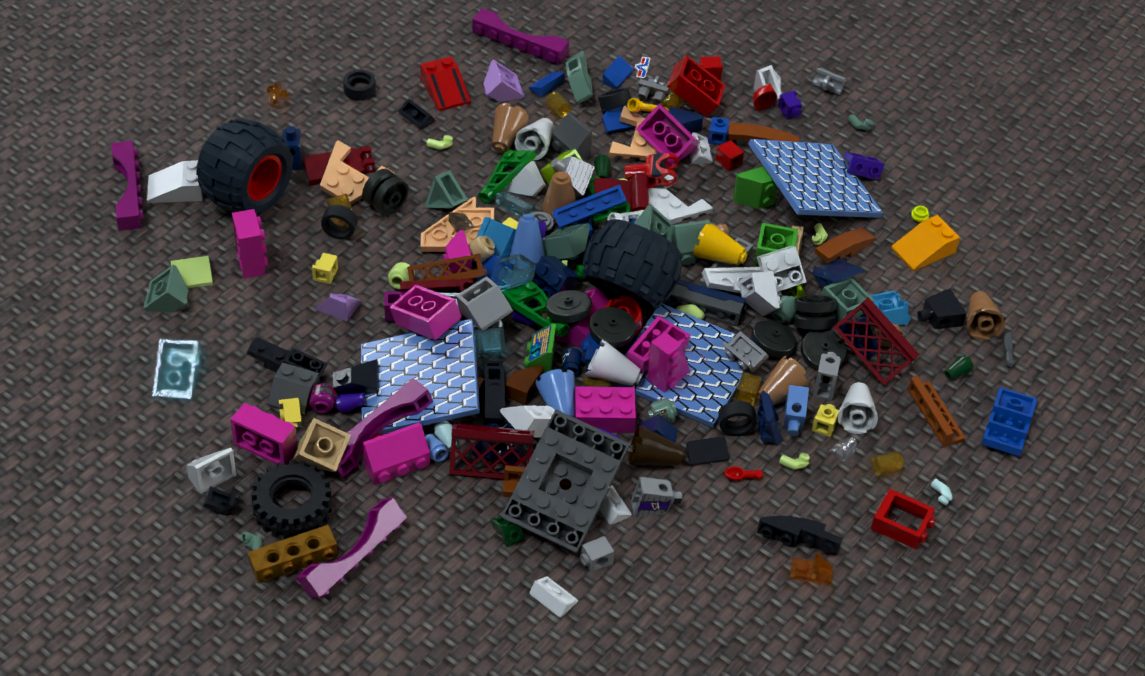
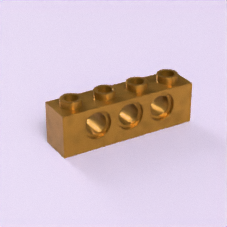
[248,525,338,583]

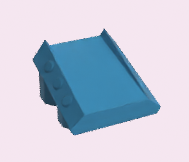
[476,217,516,261]
[870,291,911,326]

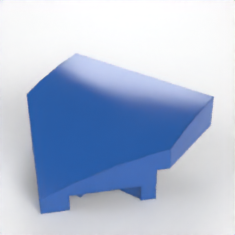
[602,106,636,134]

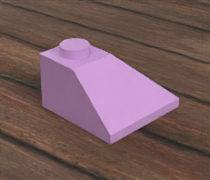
[483,59,525,102]

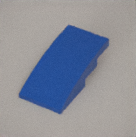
[981,387,1038,456]

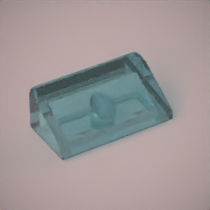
[495,191,535,217]

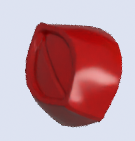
[753,84,777,111]

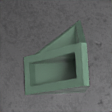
[424,170,468,208]

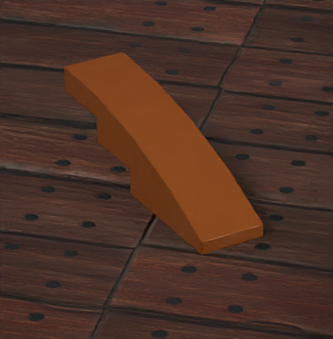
[729,123,799,145]
[815,228,876,263]

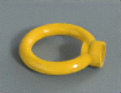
[627,98,669,113]

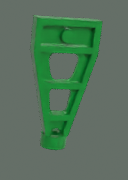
[478,150,537,203]
[502,280,570,337]

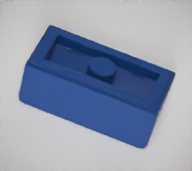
[602,56,633,89]
[529,72,565,97]

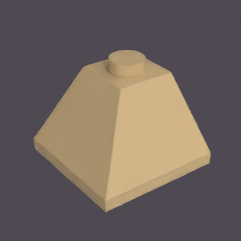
[293,418,351,472]

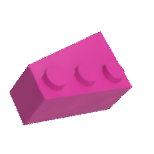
[626,315,691,374]
[647,332,690,393]

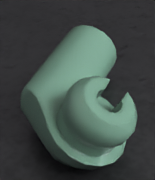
[848,114,873,131]
[240,532,262,550]

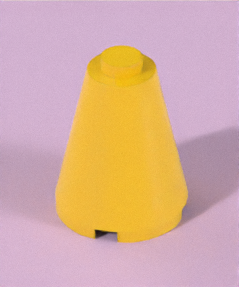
[693,223,748,265]

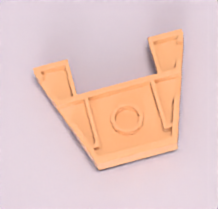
[608,106,659,161]
[320,140,395,206]

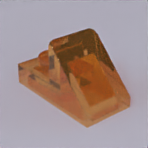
[789,552,833,586]

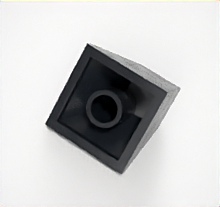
[333,359,379,397]

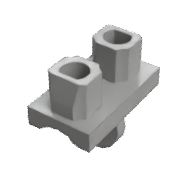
[812,68,846,95]
[638,76,670,105]

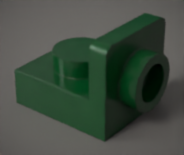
[491,516,524,547]

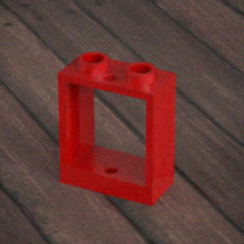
[871,489,936,549]

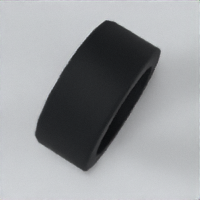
[343,69,376,101]
[598,88,631,110]
[321,205,358,239]
[718,401,757,436]

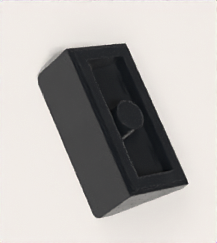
[398,98,436,130]
[685,436,729,466]

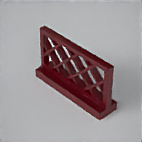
[832,297,920,386]
[449,424,535,479]

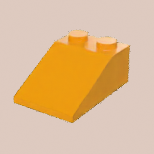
[891,215,960,271]

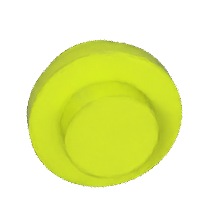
[911,206,929,222]

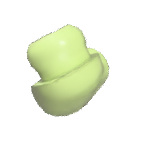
[427,135,453,150]
[676,304,705,320]
[779,453,810,470]

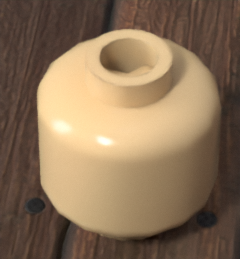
[468,236,495,263]

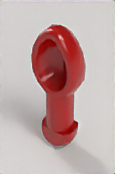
[724,466,763,481]

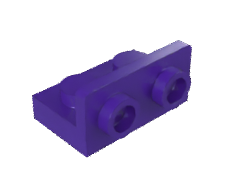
[844,151,884,180]

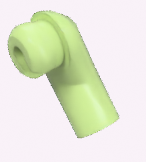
[812,223,828,245]

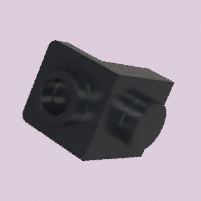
[202,486,238,516]

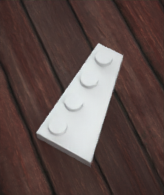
[702,267,782,297]

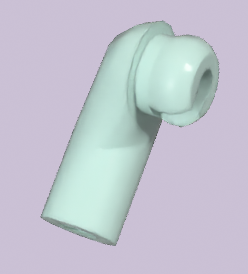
[930,479,953,505]

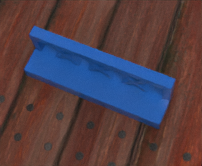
[551,184,627,229]

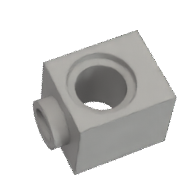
[580,536,614,573]

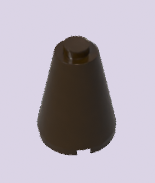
[628,425,686,466]

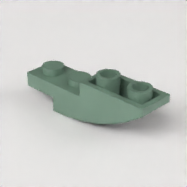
[566,50,593,104]

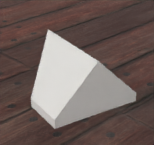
[754,65,782,99]
[503,161,546,197]

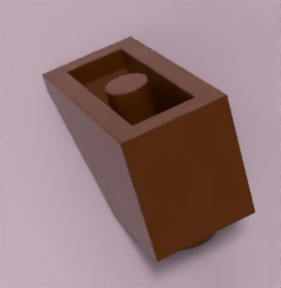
[505,365,544,405]

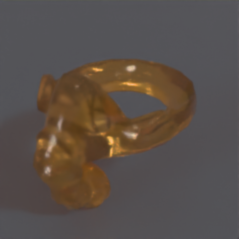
[267,82,289,105]

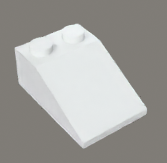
[147,160,203,203]

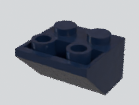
[528,256,580,299]

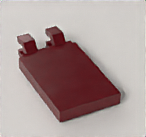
[303,146,375,186]
[400,279,473,293]

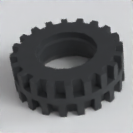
[251,460,332,539]

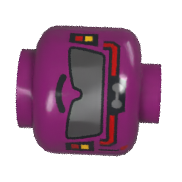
[309,383,337,413]

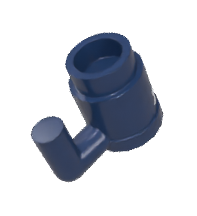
[562,348,591,376]

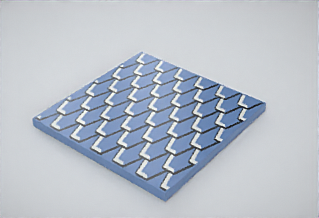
[748,139,883,218]
[608,303,749,428]
[361,319,480,435]

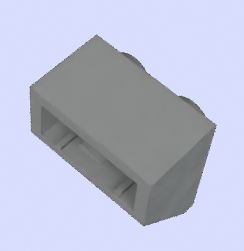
[456,276,513,331]

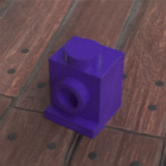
[778,91,802,120]

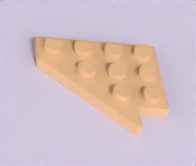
[421,197,494,252]

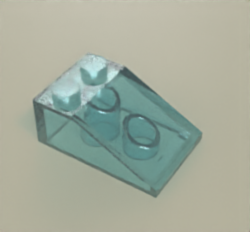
[152,339,204,399]

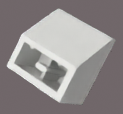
[757,245,807,292]
[739,271,780,316]

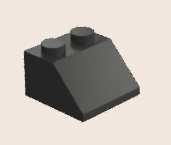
[552,112,592,161]
[267,363,320,417]

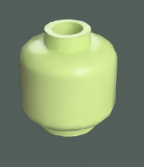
[388,262,415,290]

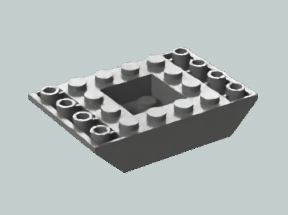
[501,409,630,553]

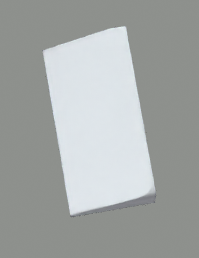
[689,132,713,164]
[600,486,632,525]
[530,576,578,617]

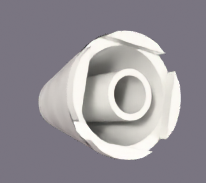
[515,118,554,160]
[585,340,642,386]
[838,382,878,434]

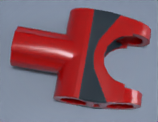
[625,153,679,188]

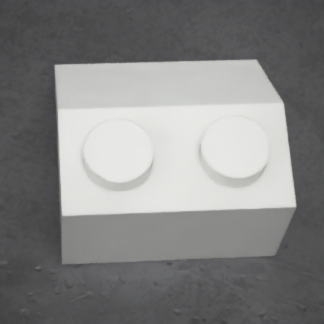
[500,405,555,437]

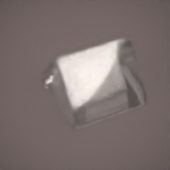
[830,437,856,461]

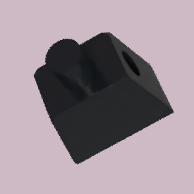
[917,288,967,329]

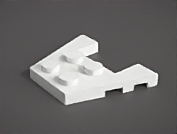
[649,175,713,224]

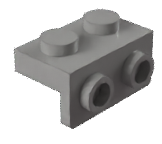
[722,331,769,373]

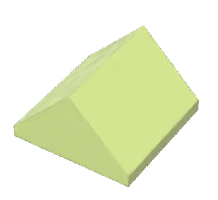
[171,256,213,288]

